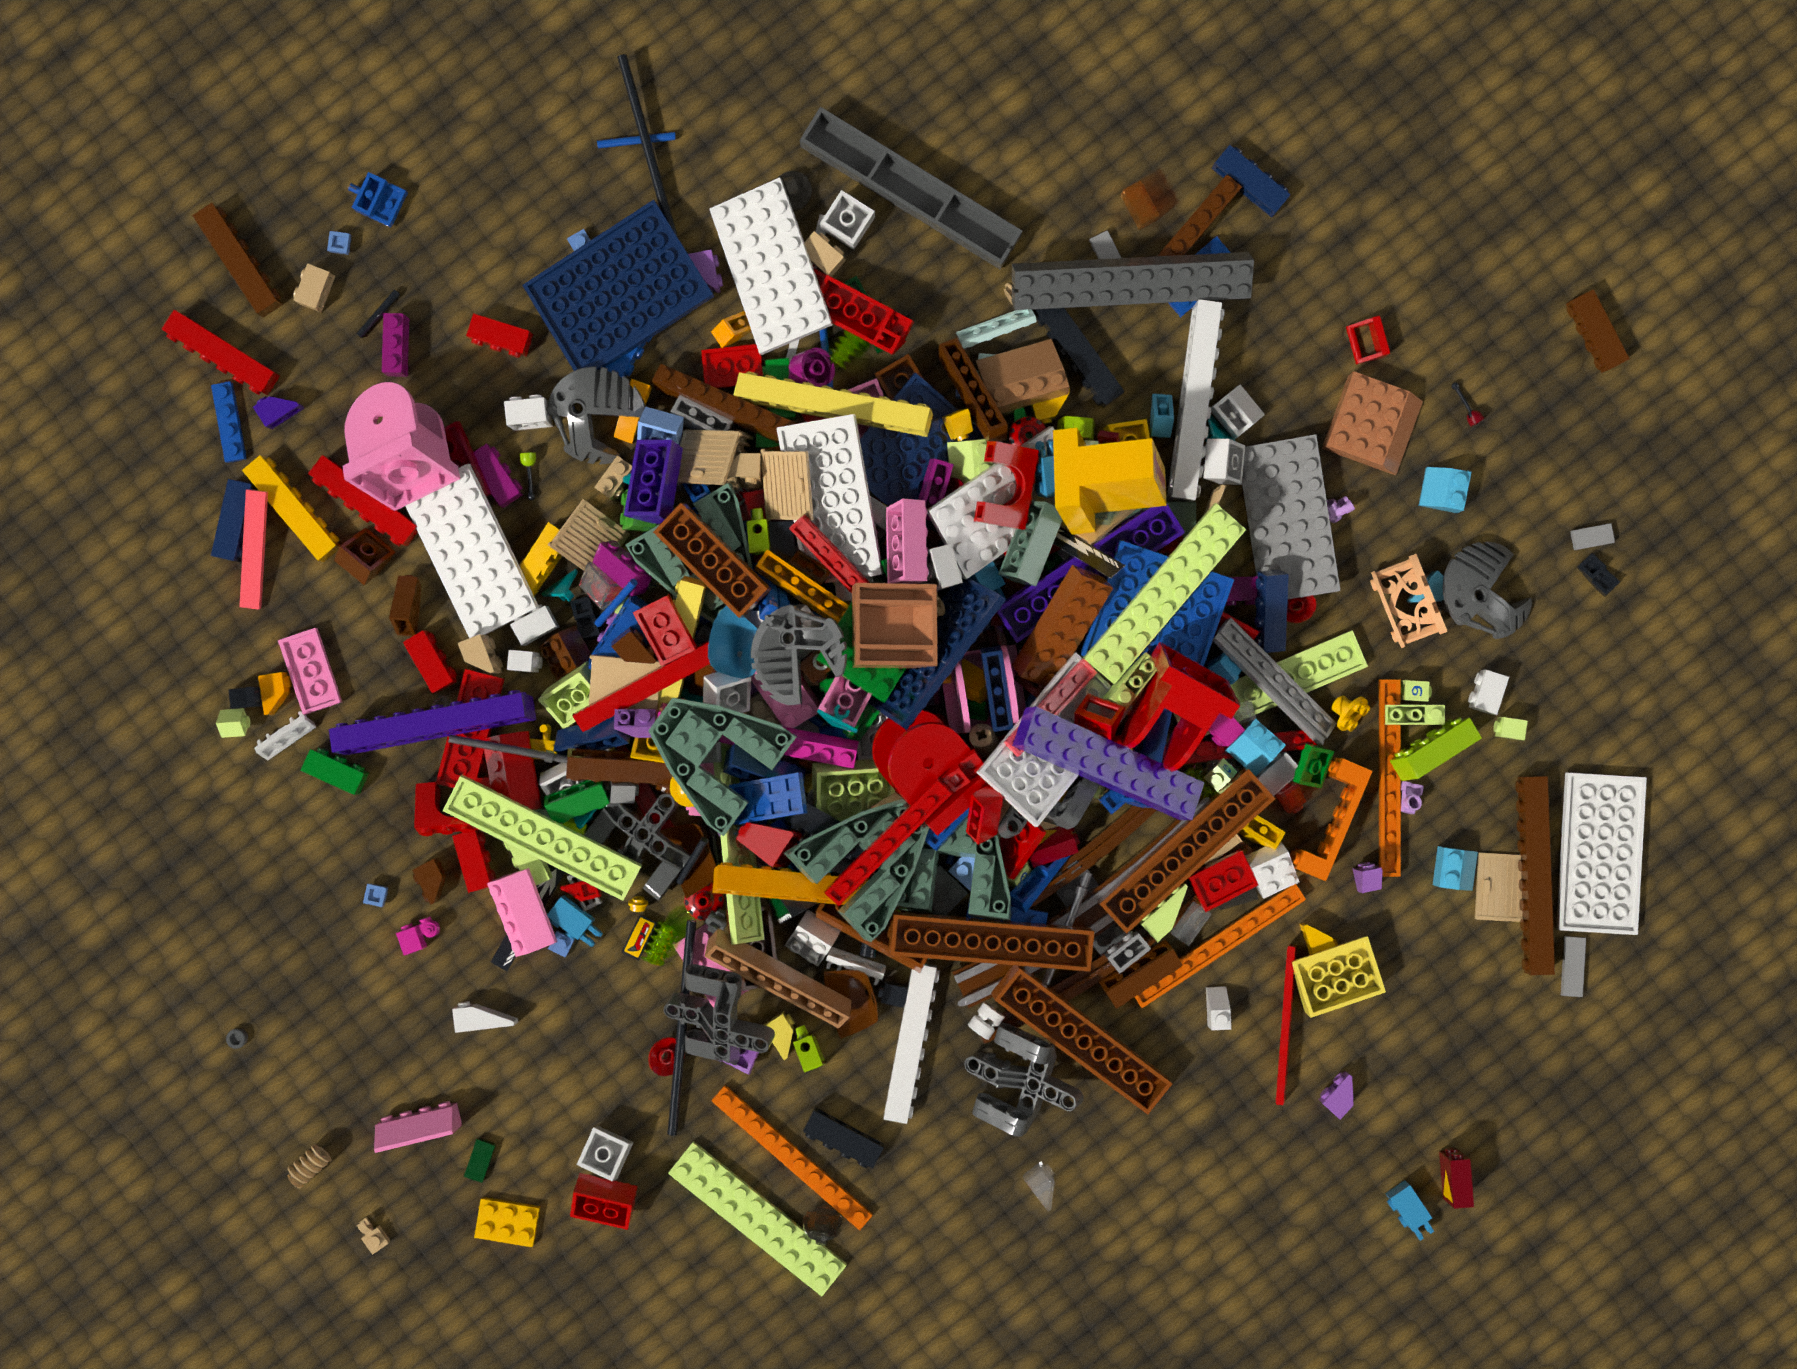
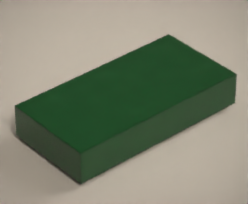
[464,1138,496,1183]

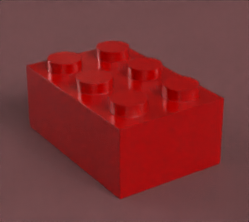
[570,1173,638,1230]

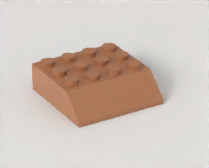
[1322,371,1423,475]
[852,583,937,668]

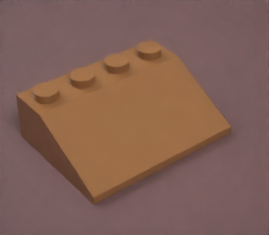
[976,339,1069,414]

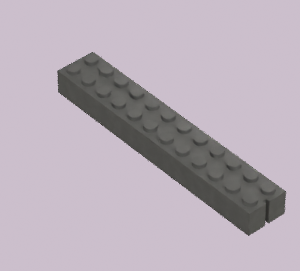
[800,107,1022,270]
[1012,252,1254,310]

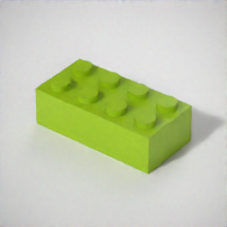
[1390,717,1482,781]

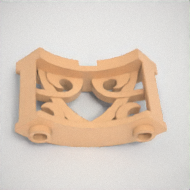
[1370,554,1448,648]

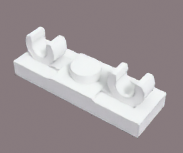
[254,711,316,761]
[826,947,886,985]

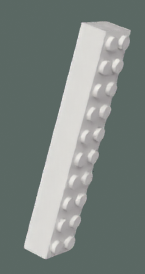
[1166,299,1224,502]

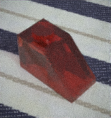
[1275,782,1306,813]

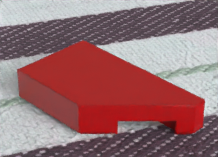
[560,881,602,902]

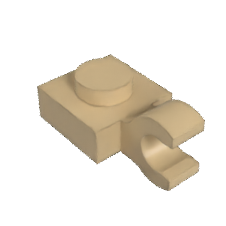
[357,1217,390,1255]

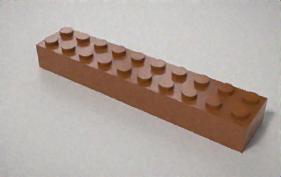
[1097,768,1275,934]
[888,911,1095,971]
[991,965,1172,1114]

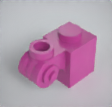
[396,916,440,956]

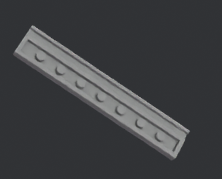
[1213,618,1337,746]

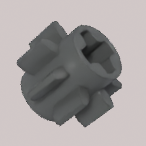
[705,908,728,934]

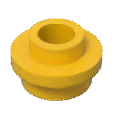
[628,896,648,912]

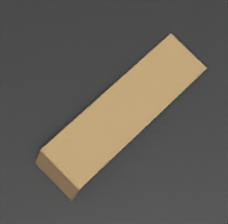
[1204,834,1243,866]

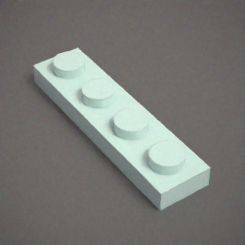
[956,309,1037,349]

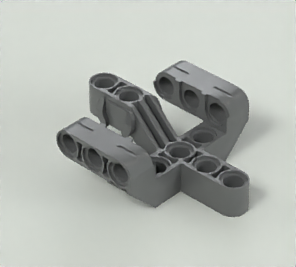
[998,775,1100,838]
[584,793,691,901]
[663,964,775,1065]
[965,1023,1084,1137]

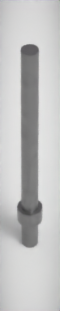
[448,735,567,763]
[1042,871,1093,985]

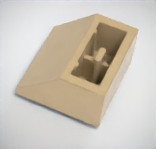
[725,453,764,491]
[458,634,503,674]

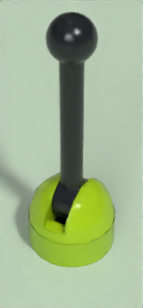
[520,452,536,500]

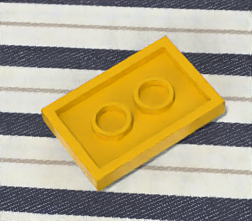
[474,1197,540,1247]

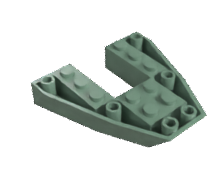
[626,483,755,623]
[648,698,797,836]
[784,799,929,942]
[895,817,1011,922]

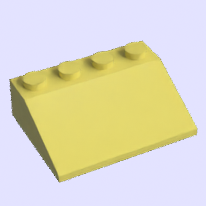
[1292,936,1386,1018]

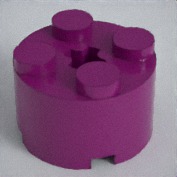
[788,348,835,387]

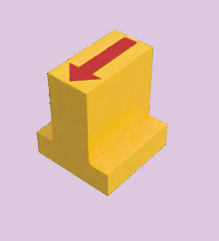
[1053,428,1167,535]

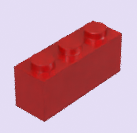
[466,313,533,358]
[403,630,457,693]
[966,785,1003,845]
[452,830,496,893]

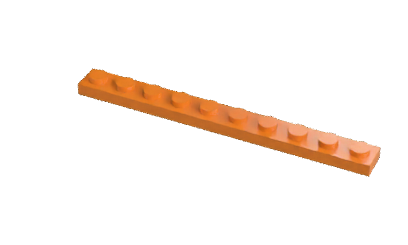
[1379,680,1401,877]
[1134,884,1306,1008]
[711,1085,873,1230]

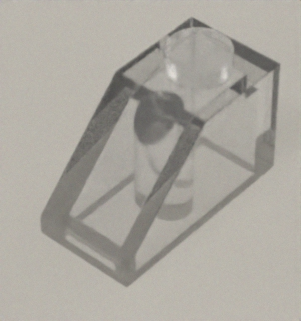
[1023,1161,1055,1211]

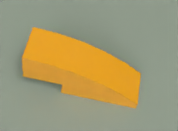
[614,379,652,444]

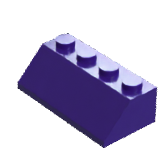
[624,440,683,524]

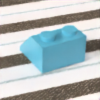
[1418,467,1471,513]
[1225,719,1286,776]
[1433,846,1478,891]

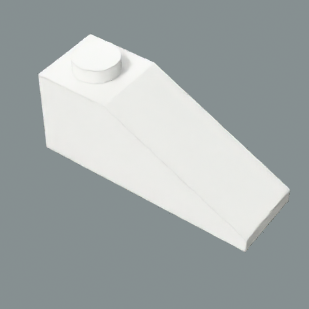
[452,1001,518,1033]

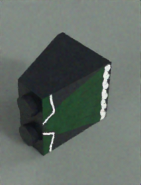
[765,867,818,925]

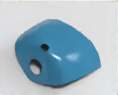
[708,605,757,679]

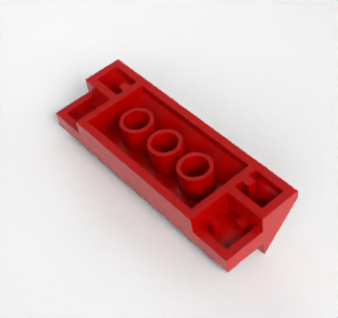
[813,268,914,355]

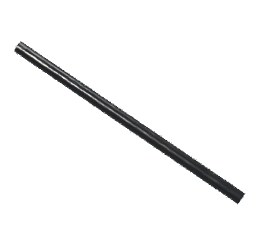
[617,54,678,237]
[667,920,697,1136]

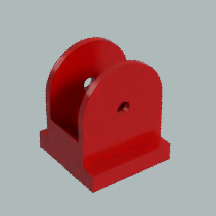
[1121,642,1240,772]
[872,709,989,836]

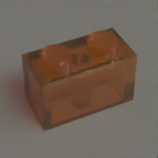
[1121,180,1159,230]

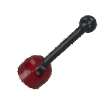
[1451,382,1485,427]

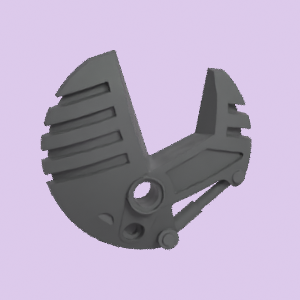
[547,366,645,464]
[1439,542,1532,639]
[751,605,847,705]

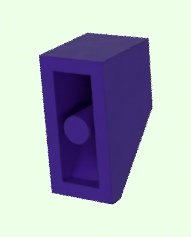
[253,396,305,429]

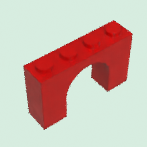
[974,441,1039,530]
[414,777,491,836]

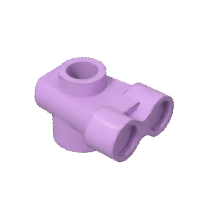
[1327,496,1355,523]
[1401,781,1424,814]

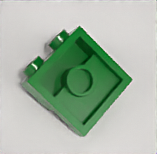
[1293,744,1335,788]

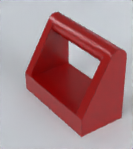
[1346,316,1390,365]
[1074,693,1126,740]

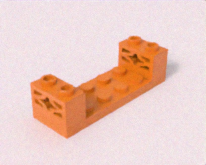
[1290,758,1372,881]

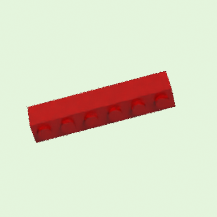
[162,310,280,395]
[308,455,418,547]

